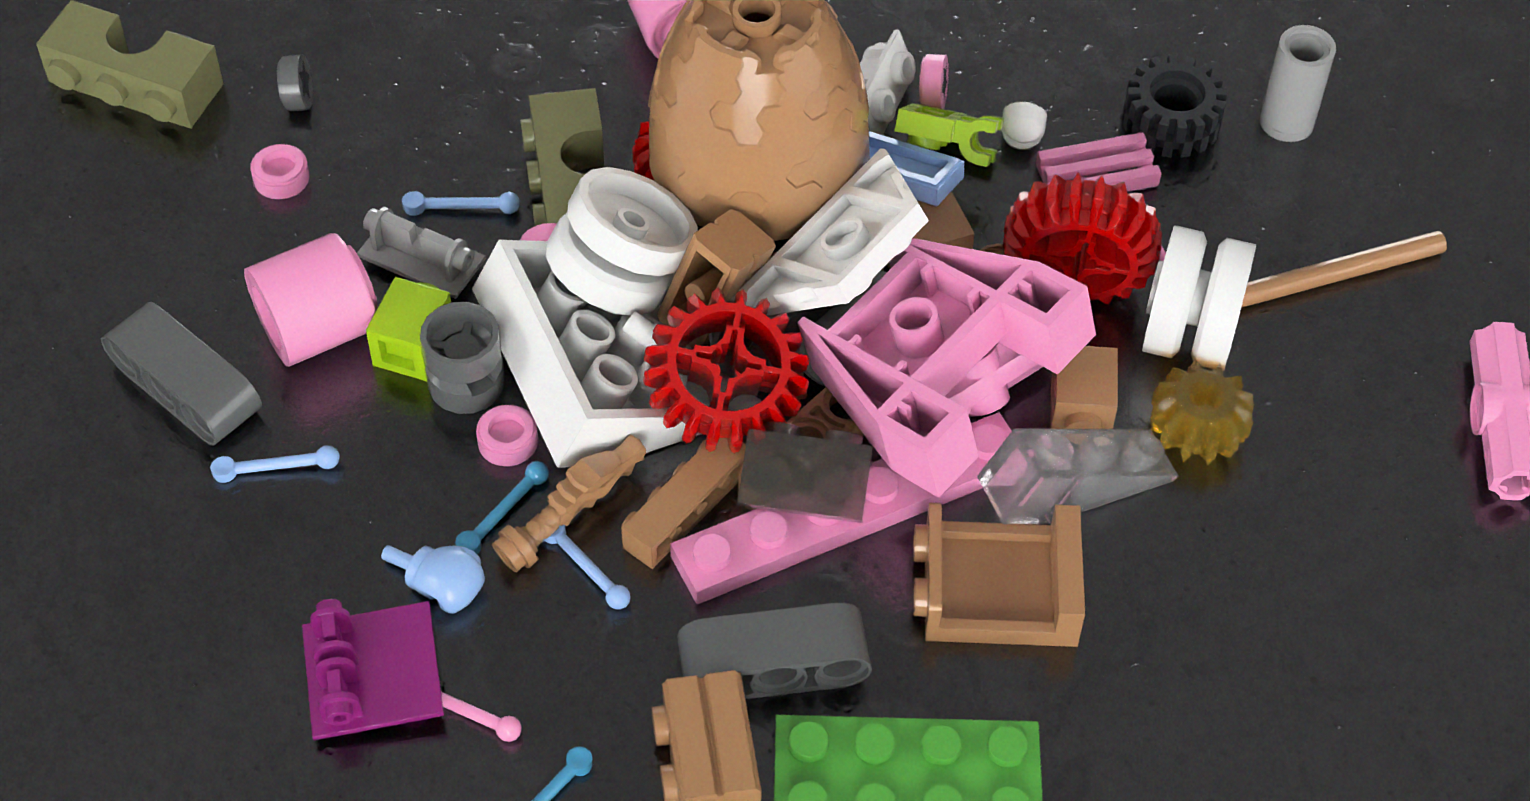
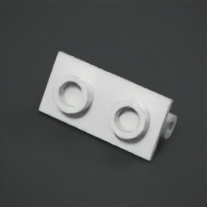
[860,30,916,135]

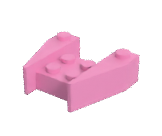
[797,238,1096,498]

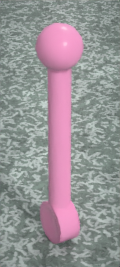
[441,692,522,742]

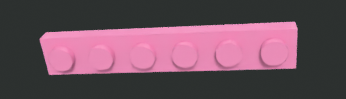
[670,412,1029,605]

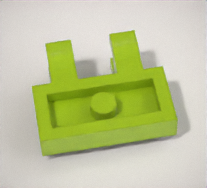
[894,103,1004,167]

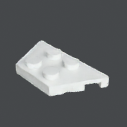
[729,148,929,316]

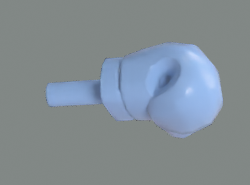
[381,545,485,614]

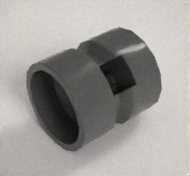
[420,302,505,414]

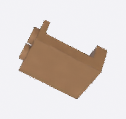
[913,502,1085,647]

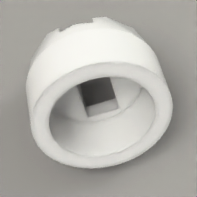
[1001,102,1047,150]

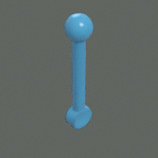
[455,461,549,555]
[532,747,592,801]

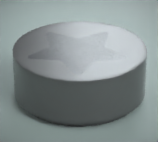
[277,54,313,111]

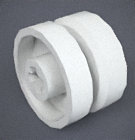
[545,167,698,316]
[1142,225,1256,371]

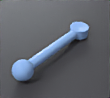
[402,191,520,216]
[210,445,340,483]
[544,525,631,609]

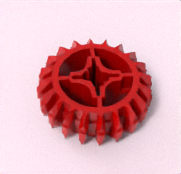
[1003,172,1163,304]
[643,287,809,454]

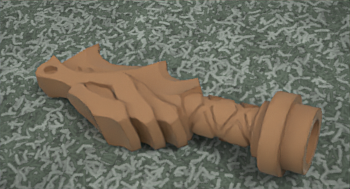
[492,435,646,572]

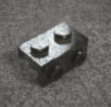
[737,422,874,523]

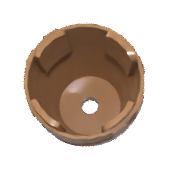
[648,0,870,241]

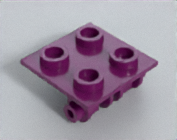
[302,599,444,740]

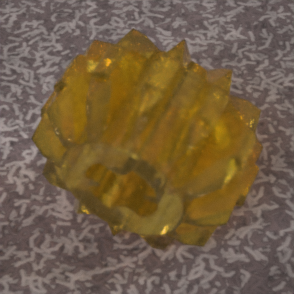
[1150,359,1254,466]

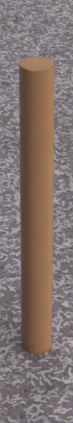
[1241,231,1447,308]

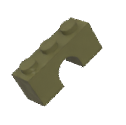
[36,0,224,129]
[520,88,605,226]

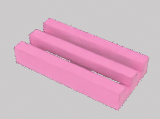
[1036,132,1161,192]

